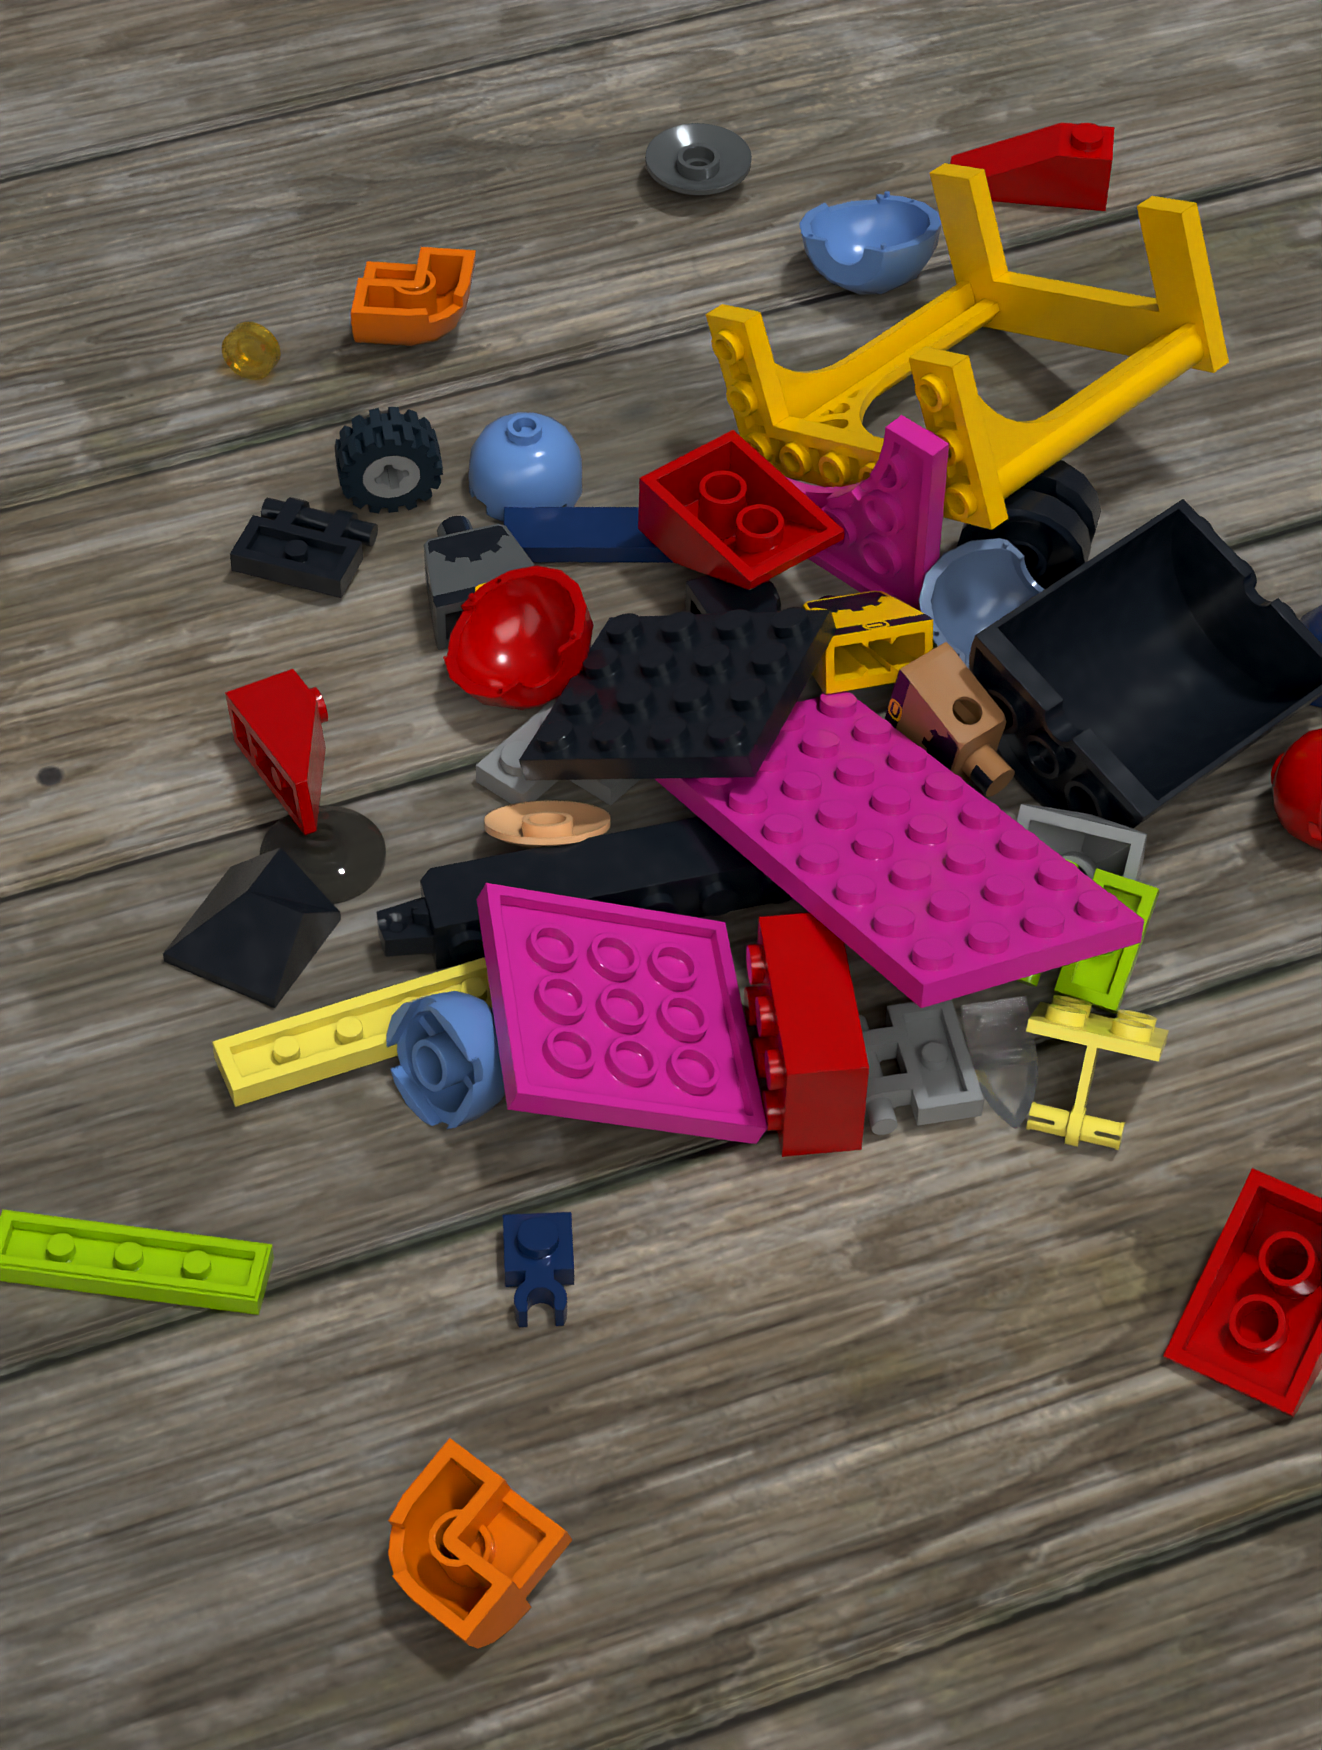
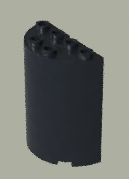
[969,499,1322,829]

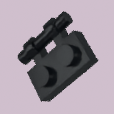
[230,497,378,598]

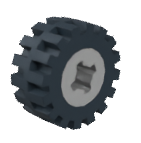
[334,407,443,514]

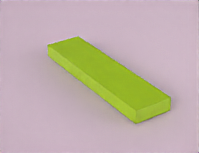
[0,1209,274,1315]

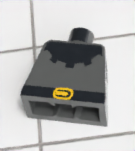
[424,516,535,650]

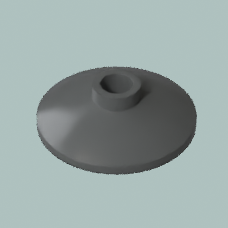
[645,123,752,195]

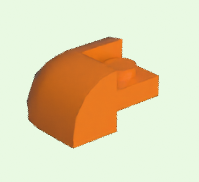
[351,247,476,346]
[388,1438,572,1649]

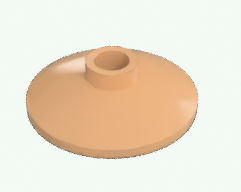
[484,800,611,849]

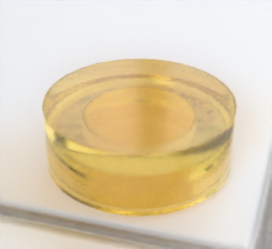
[222,322,281,380]

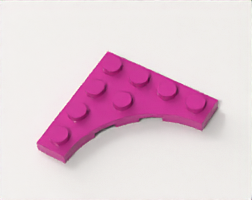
[786,415,949,610]

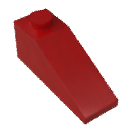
[950,123,1115,211]
[225,669,328,835]

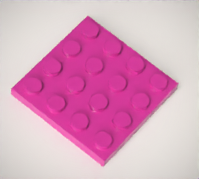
[476,883,767,1144]

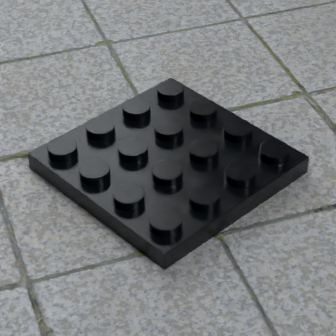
[519,607,837,780]

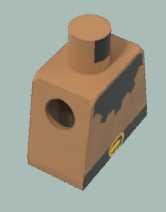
[885,642,1015,797]

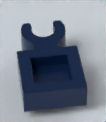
[503,1212,574,1328]

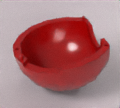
[443,565,594,710]

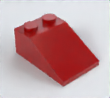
[638,430,845,590]
[1163,1168,1322,1418]

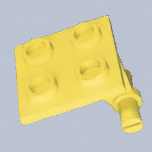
[1026,995,1169,1151]

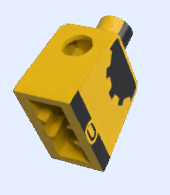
[802,591,933,694]

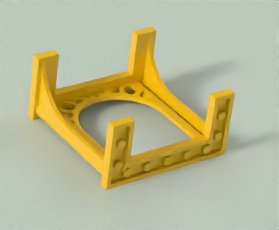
[705,163,1229,530]

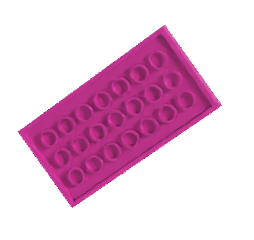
[655,691,1144,1008]

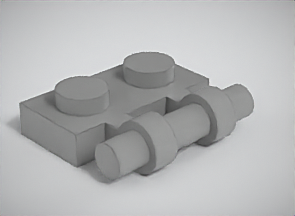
[859,999,984,1135]

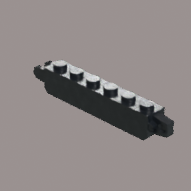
[376,817,793,969]

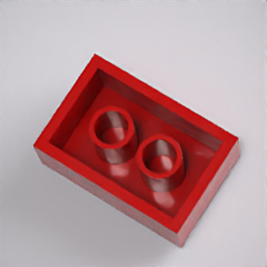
[744,913,869,1157]

